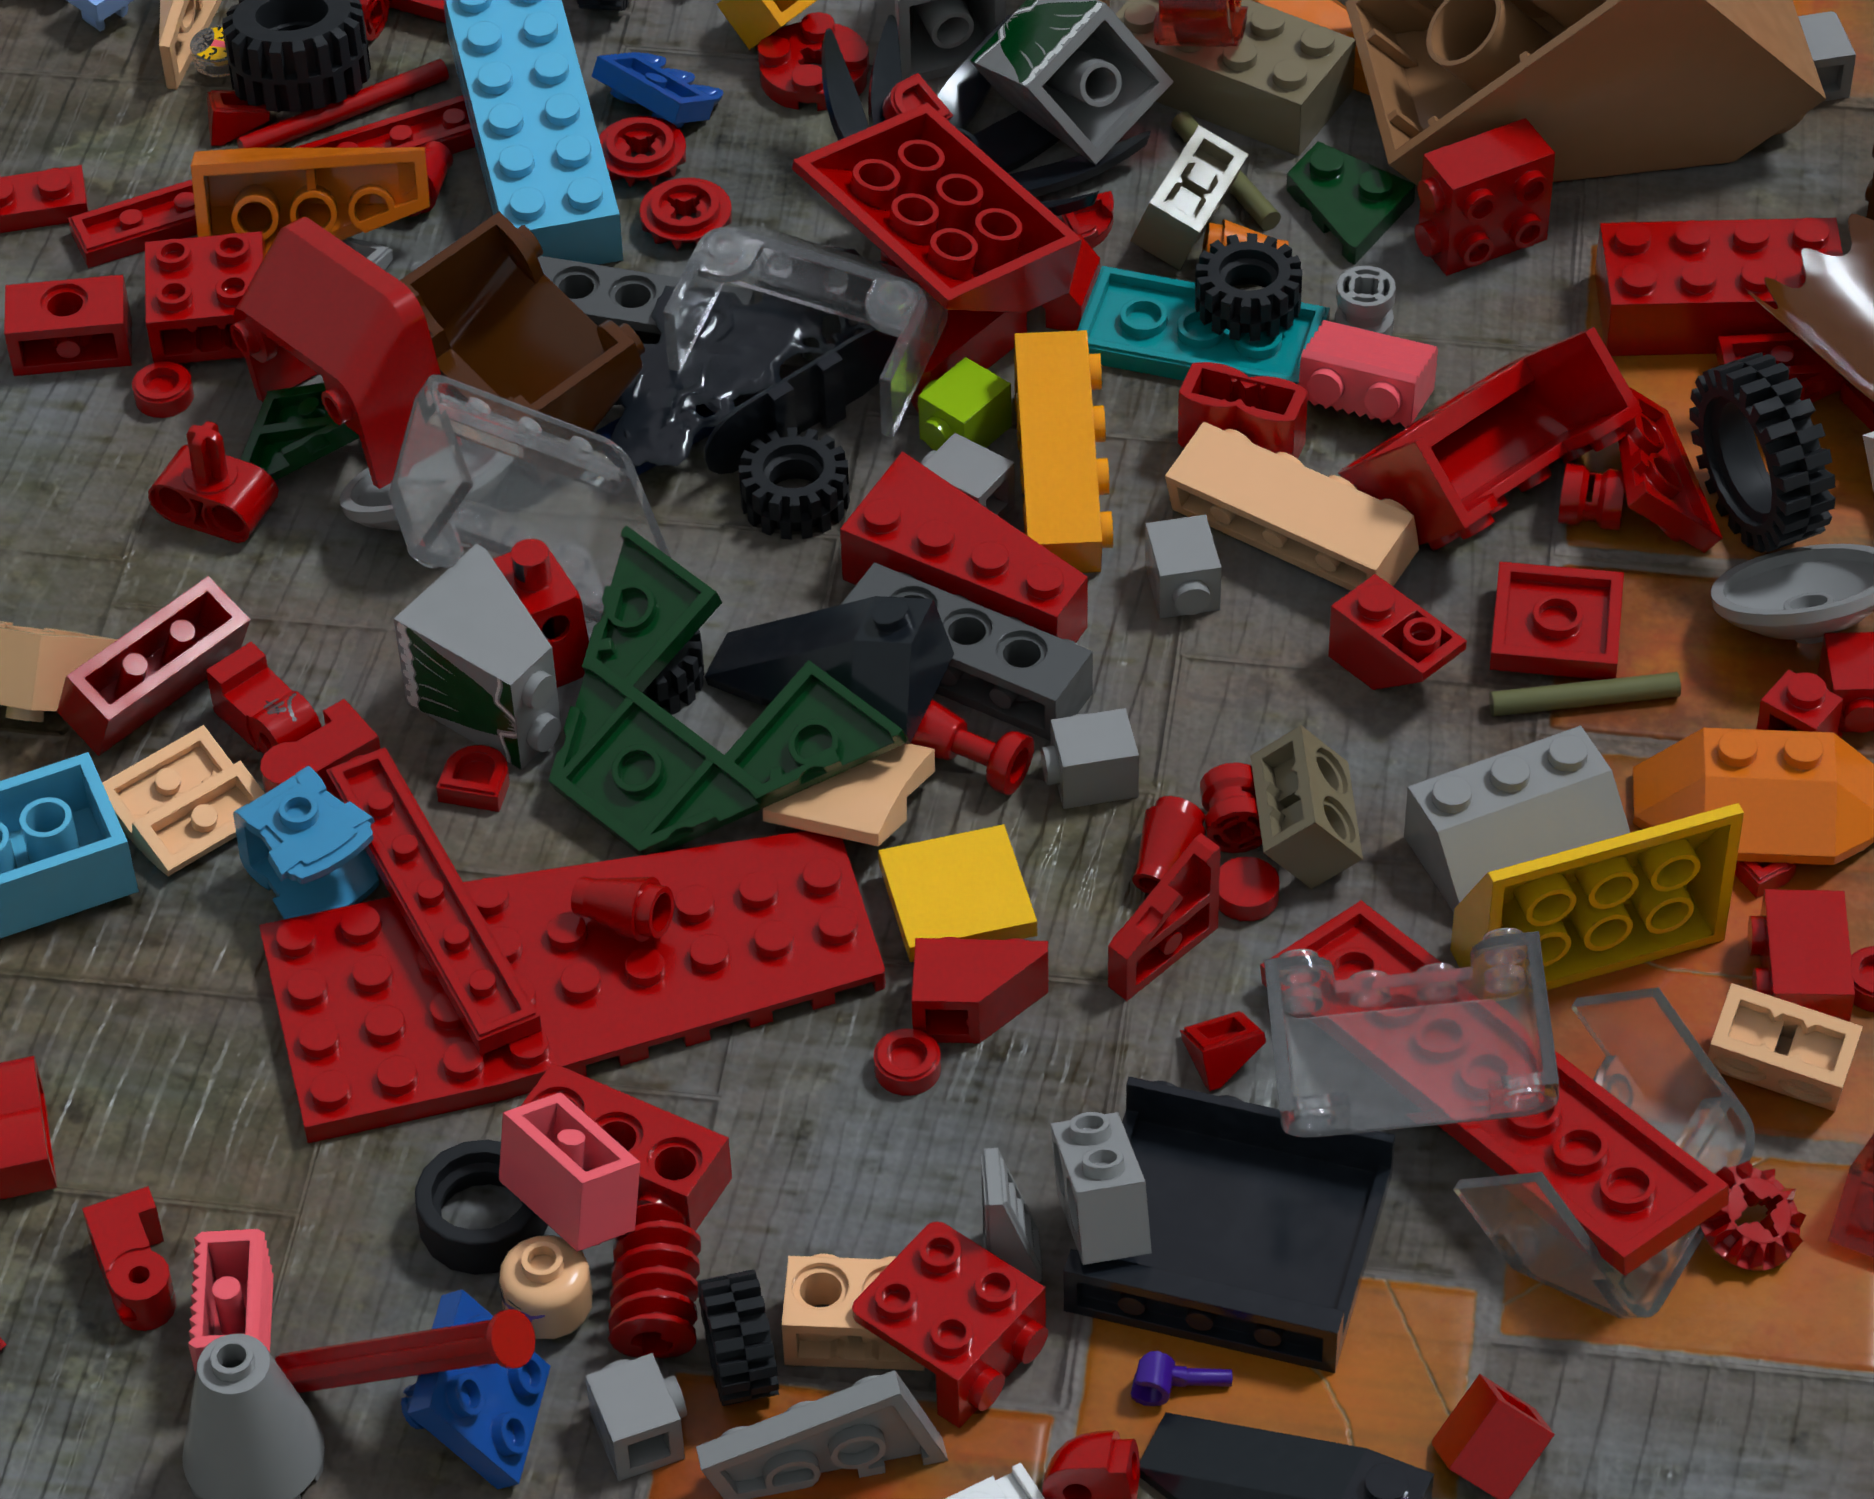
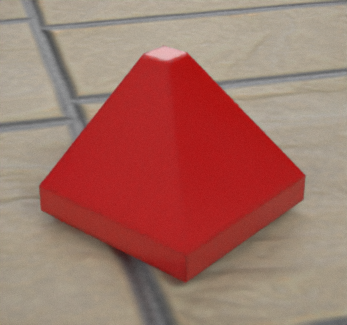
[207,90,270,146]
[1180,1011,1266,1091]

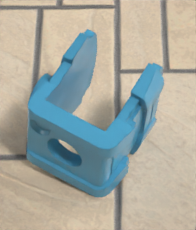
[233,766,379,919]

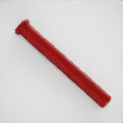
[275,1309,535,1394]

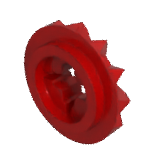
[599,116,686,188]
[639,177,732,250]
[1700,1161,1806,1271]

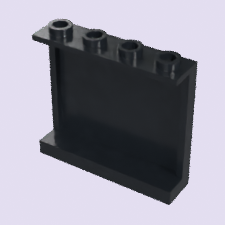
[1063,1077,1395,1373]

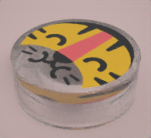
[190,25,230,77]

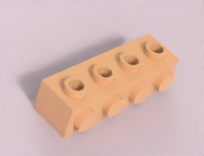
[1165,422,1419,591]

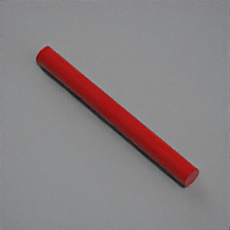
[237,59,449,149]

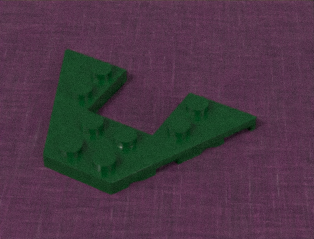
[548,525,908,856]

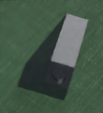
[704,596,954,744]
[1140,1412,1434,1499]

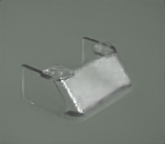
[663,225,949,438]
[1453,987,1755,1319]

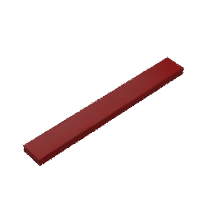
[68,95,476,269]

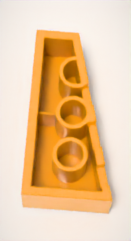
[1014,330,1113,573]

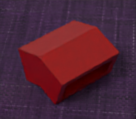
[1042,233,1100,331]

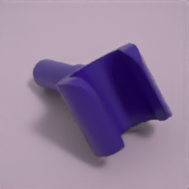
[1131,1351,1233,1406]

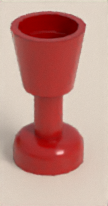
[910,699,1034,795]

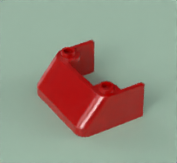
[230,217,460,489]

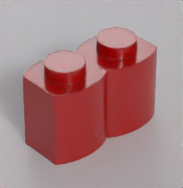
[1178,362,1308,459]
[0,1056,57,1200]

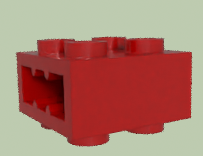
[1414,118,1555,276]
[145,231,266,363]

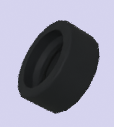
[415,1139,548,1275]

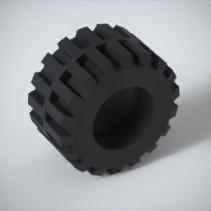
[222,0,371,112]

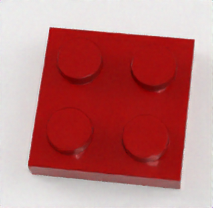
[1489,561,1624,680]

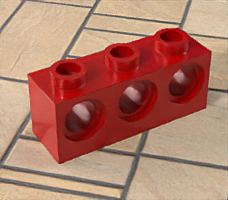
[521,1062,732,1231]

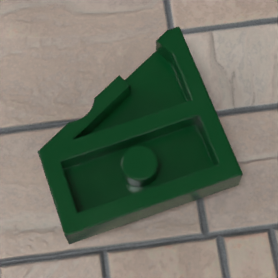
[1286,141,1415,265]
[240,383,360,481]

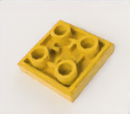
[878,824,1038,962]

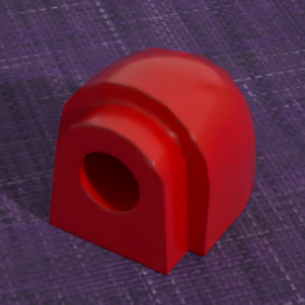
[1042,1430,1140,1499]

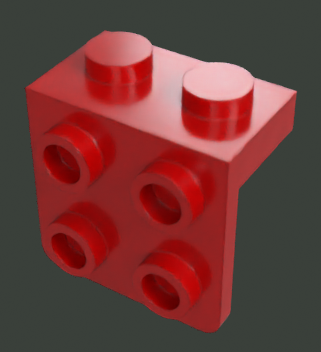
[852,1222,1048,1429]

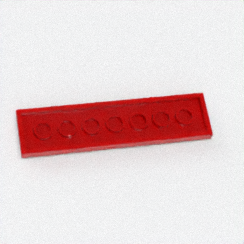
[1260,900,1729,1276]

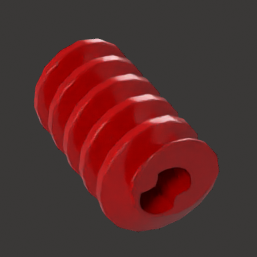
[607,1203,701,1358]

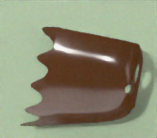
[1748,214,1874,402]

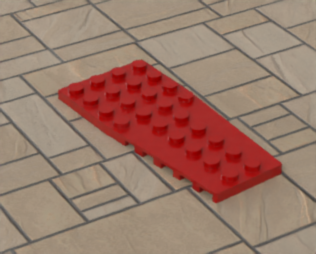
[259,831,886,1143]

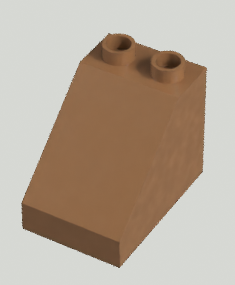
[1345,0,1826,186]

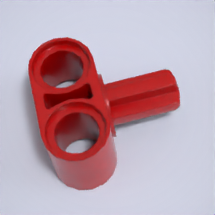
[148,421,279,543]

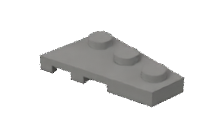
[696,1370,948,1499]

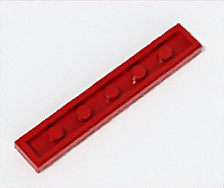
[326,747,542,1055]

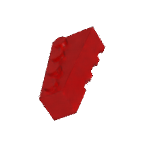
[840,451,1088,643]

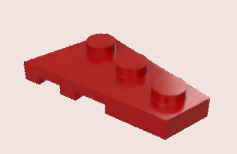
[1618,387,1723,553]

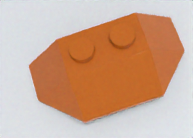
[1632,727,1874,865]

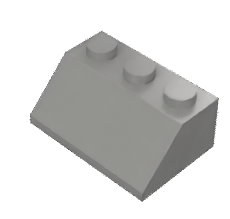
[1404,726,1631,913]

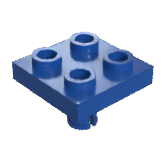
[401,1289,551,1490]

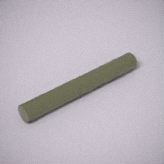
[1171,111,1281,231]
[1489,672,1681,717]

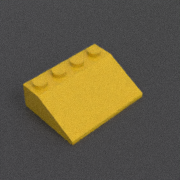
[1450,803,1744,1005]

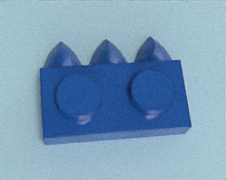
[591,52,723,128]

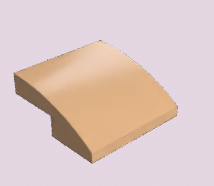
[102,725,265,876]
[763,744,935,846]

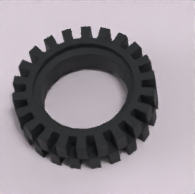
[1689,353,1836,553]

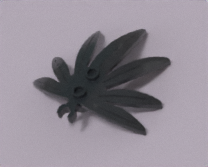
[821,14,1151,216]

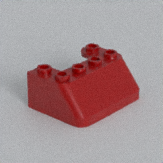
[1338,327,1643,551]

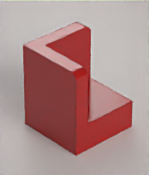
[1432,1374,1555,1499]

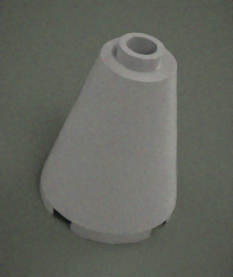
[182,1334,326,1499]

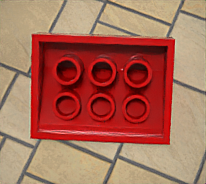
[792,103,1082,313]

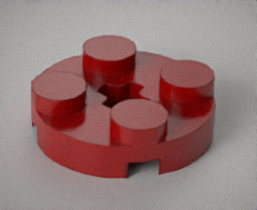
[758,12,870,111]

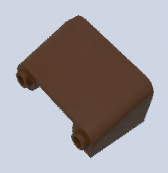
[400,211,645,489]

